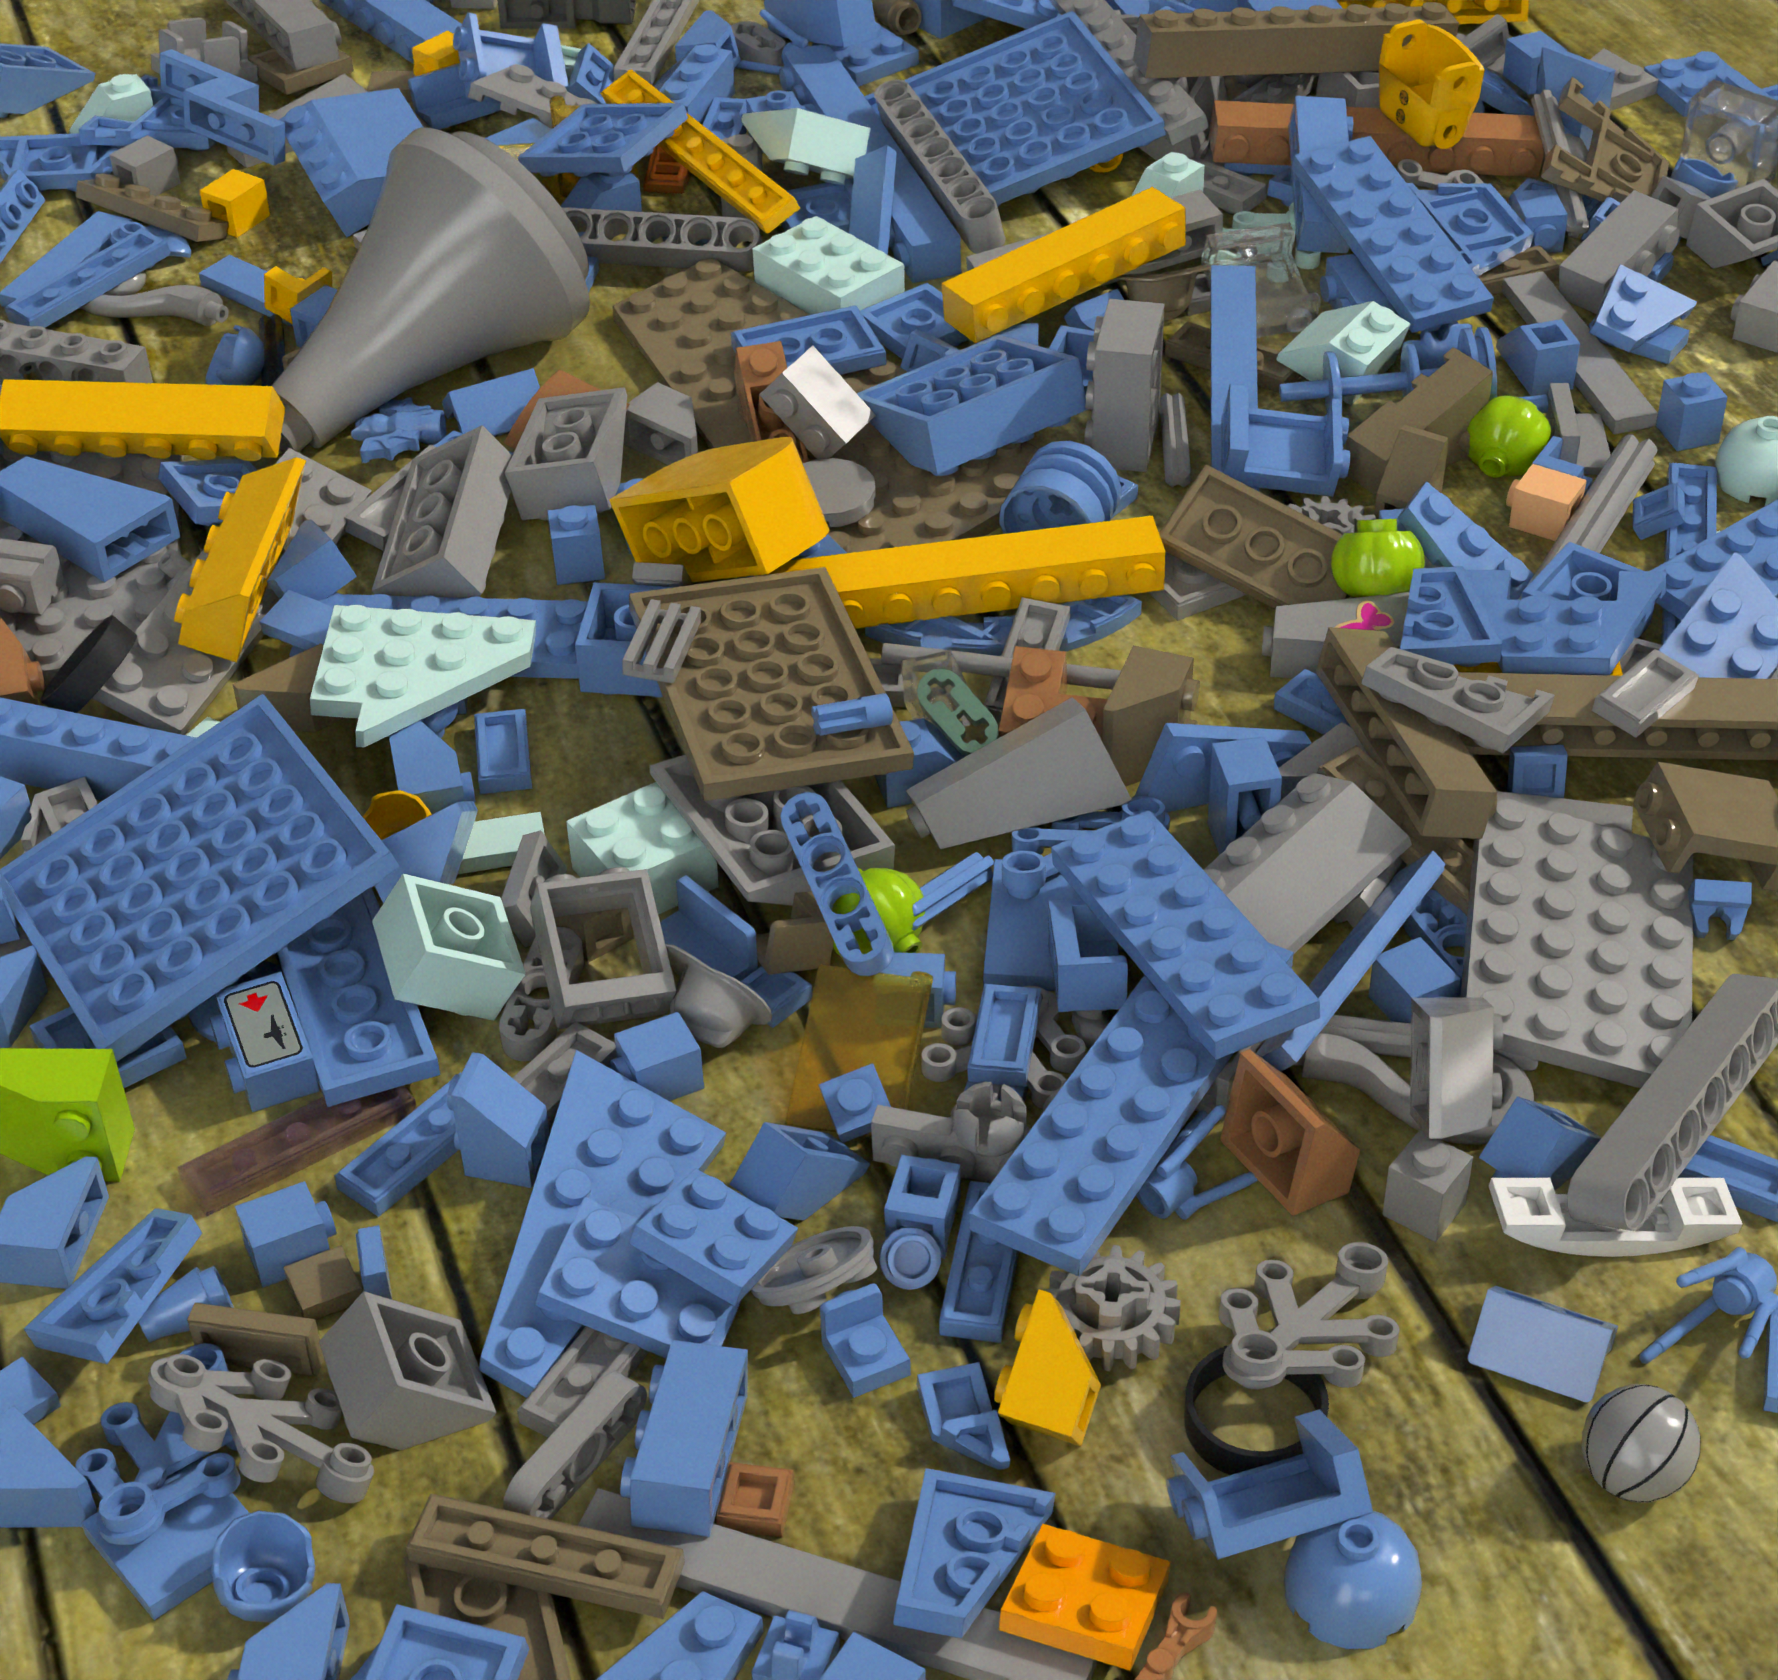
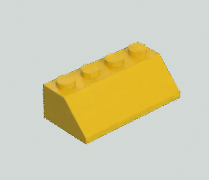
[174,457,306,663]

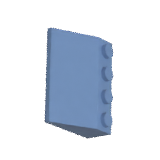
[279,88,424,237]
[856,335,1088,476]

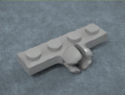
[871,1082,1030,1183]

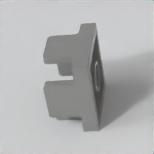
[151,17,258,82]

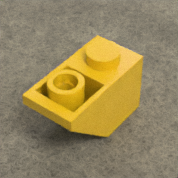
[994,1289,1101,1446]

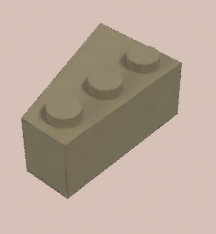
[1345,347,1493,495]

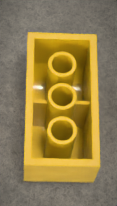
[609,437,829,582]

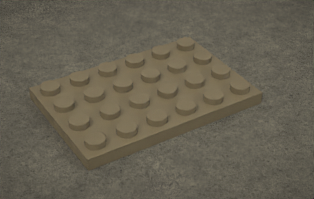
[629,567,914,801]

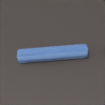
[912,852,994,930]

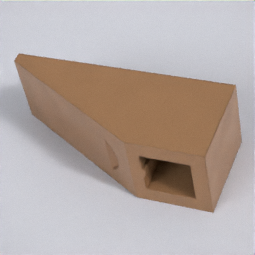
[734,341,809,463]

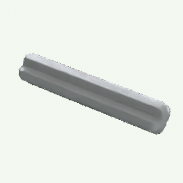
[1160,393,1191,487]

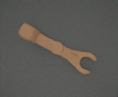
[1135,1592,1217,1680]

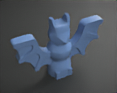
[351,397,447,463]

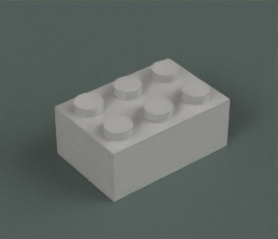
[1084,299,1165,472]

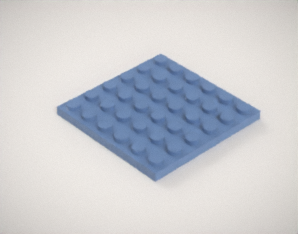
[864,11,1166,207]
[0,694,400,1062]

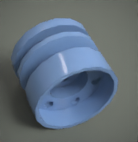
[999,441,1122,534]

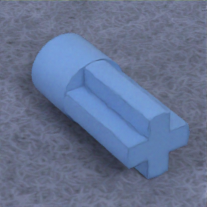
[811,693,893,736]

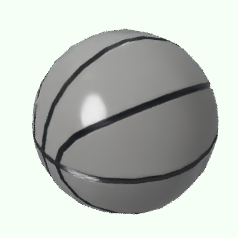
[1582,1384,1701,1503]

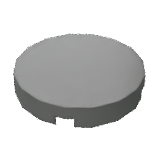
[803,458,876,527]

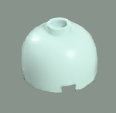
[1715,416,1778,505]

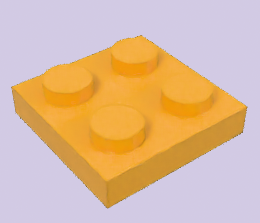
[999,1524,1171,1671]

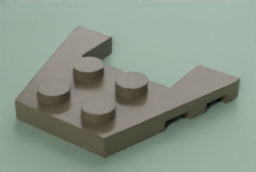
[1541,77,1669,203]

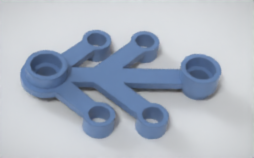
[1002,796,1170,899]
[75,1344,241,1545]

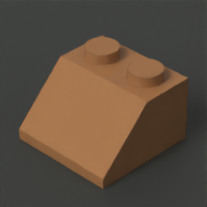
[1220,1049,1360,1216]

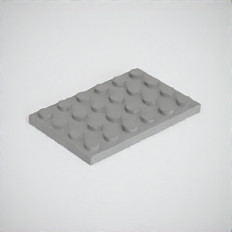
[1461,797,1693,1088]

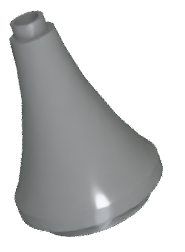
[271,127,590,453]

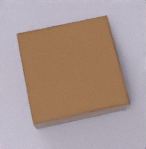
[716,1462,794,1538]

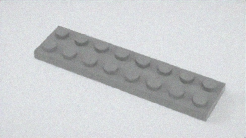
[92,448,372,735]

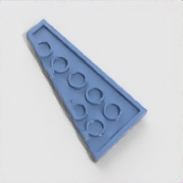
[479,1050,726,1398]

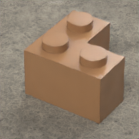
[998,646,1108,740]

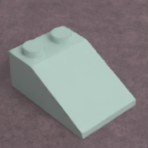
[741,108,870,185]

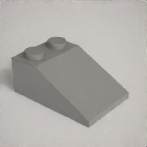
[505,387,627,521]

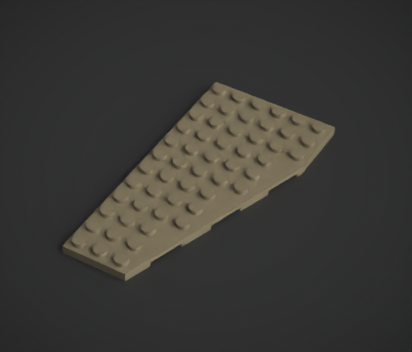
[612,259,1039,553]

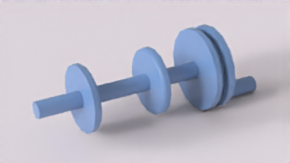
[1279,327,1548,413]

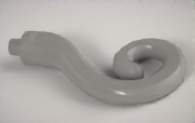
[80,270,229,326]
[1294,1033,1534,1145]

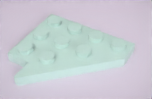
[310,605,536,748]

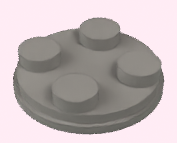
[751,1226,877,1314]

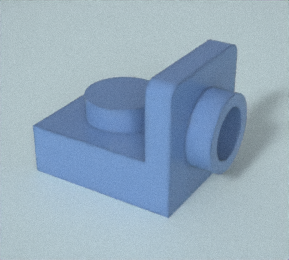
[820,1283,911,1398]

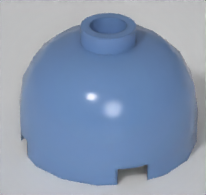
[1284,1511,1422,1649]

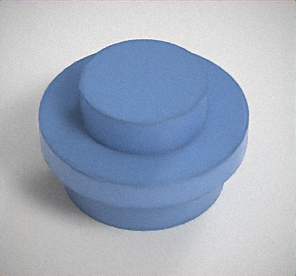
[879,1227,941,1290]

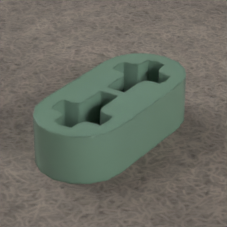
[917,668,998,757]

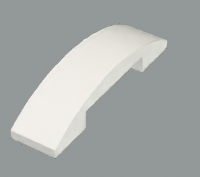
[1488,1178,1742,1257]

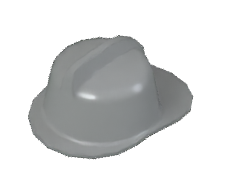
[665,943,772,1048]

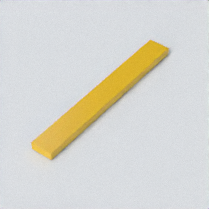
[600,69,800,234]

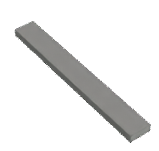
[578,1488,1098,1680]

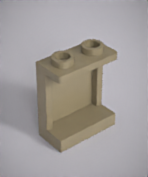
[1634,761,1778,892]

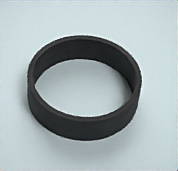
[40,615,137,713]
[1184,1345,1329,1475]

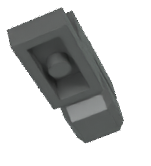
[497,0,636,29]

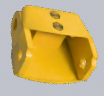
[1379,19,1485,149]

